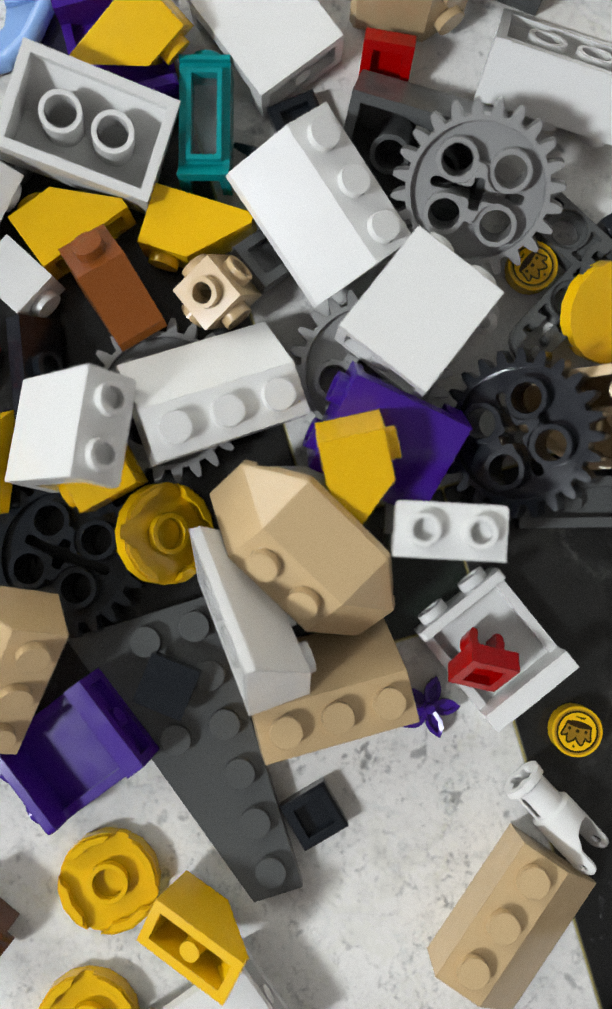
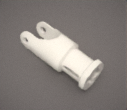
[503,760,609,875]

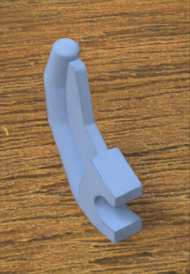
[0,0,54,75]

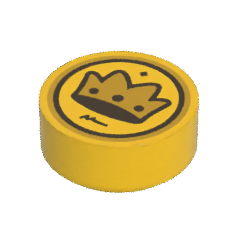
[504,241,558,295]
[547,703,603,757]

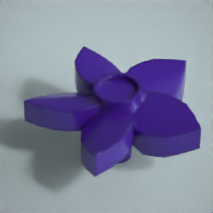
[403,676,461,738]

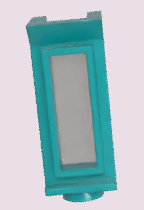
[176,50,234,196]

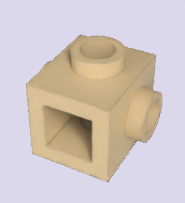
[172,254,261,330]

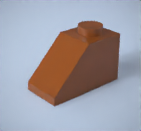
[58,224,167,352]

